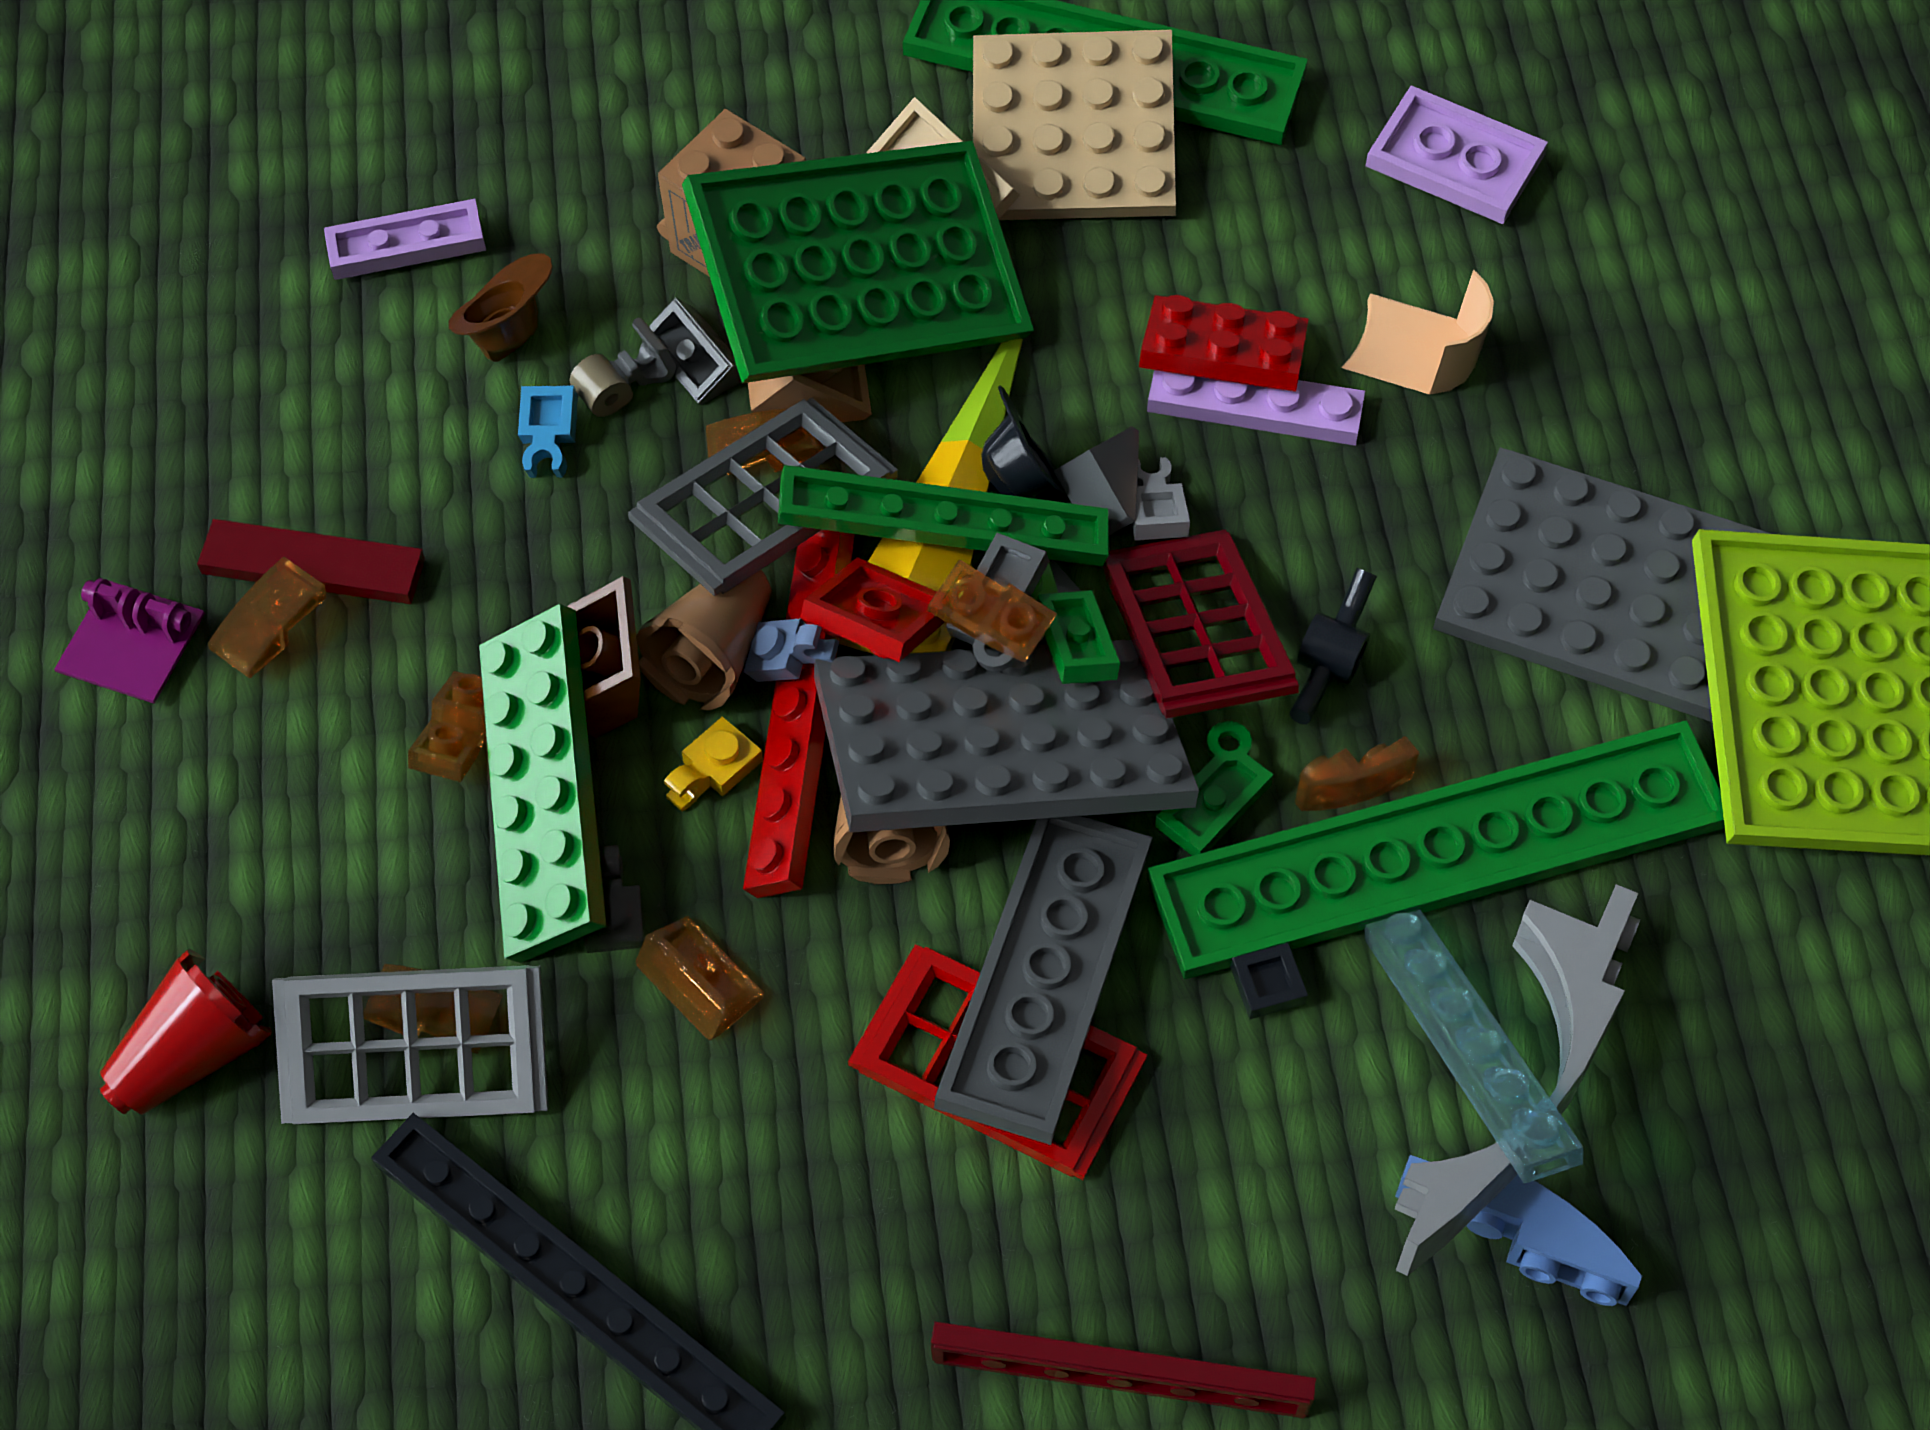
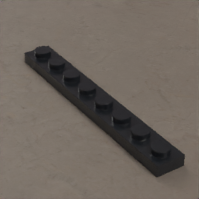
[371,1113,786,1430]

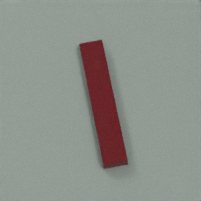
[931,1321,1316,1418]

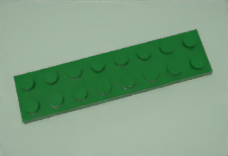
[902,0,1308,145]

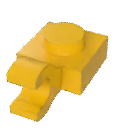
[664,716,763,812]

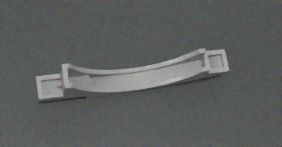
[1394,884,1640,1276]

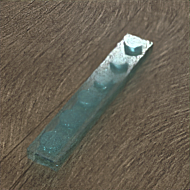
[1365,910,1583,1184]

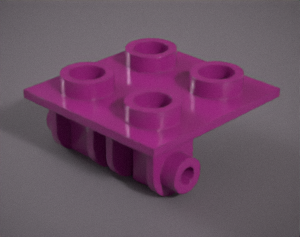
[54,578,205,704]

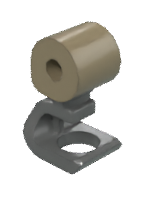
[569,318,676,417]

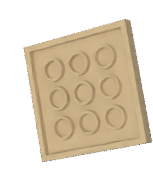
[973,29,1176,220]

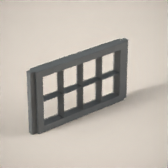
[628,398,898,596]

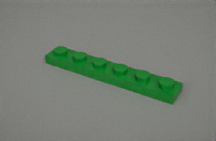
[778,465,1108,566]

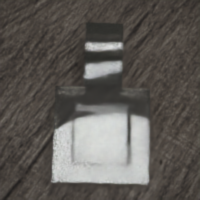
[584,845,645,953]

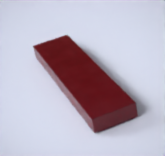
[197,519,425,604]

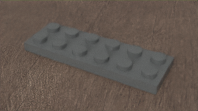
[934,816,1152,1145]

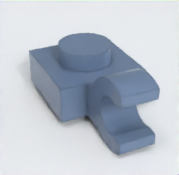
[743,619,839,682]

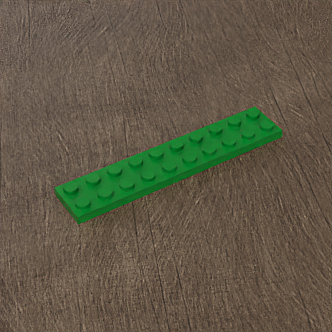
[1147,720,1725,980]

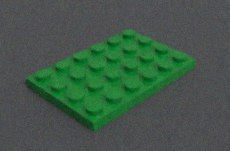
[682,140,1034,384]

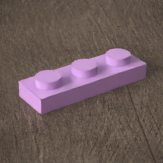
[324,199,486,280]

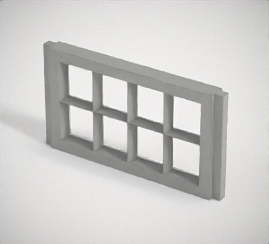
[272,965,549,1124]

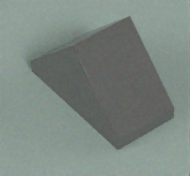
[1054,426,1139,536]

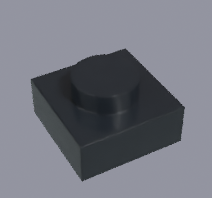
[1230,943,1308,1020]

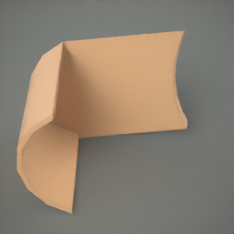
[1341,270,1494,395]

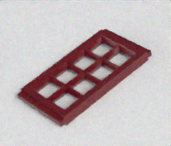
[1103,529,1299,719]

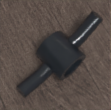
[1290,568,1377,724]

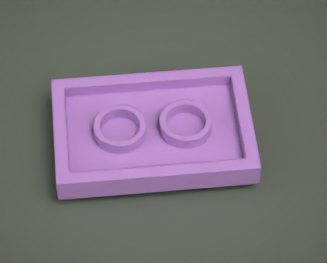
[1366,86,1548,224]

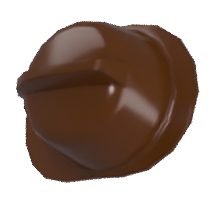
[449,254,553,362]

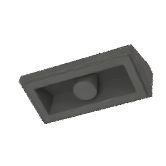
[649,297,741,405]

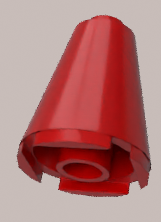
[100,948,272,1115]

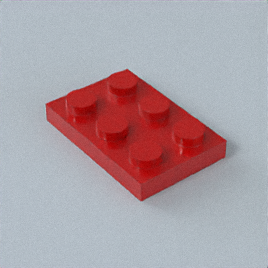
[1139,295,1309,392]

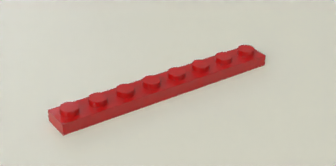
[743,530,855,898]

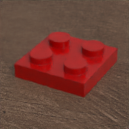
[800,557,954,662]

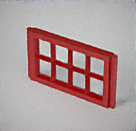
[848,944,1148,1181]

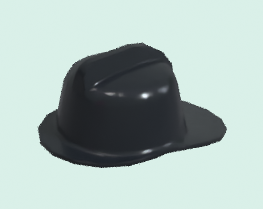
[981,385,1067,498]

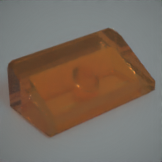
[636,916,765,1040]

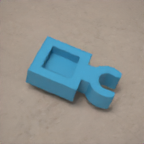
[518,385,578,478]

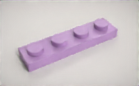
[1147,370,1365,446]

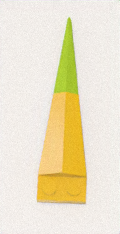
[839,339,1023,654]

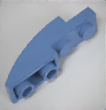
[1395,1155,1642,1306]

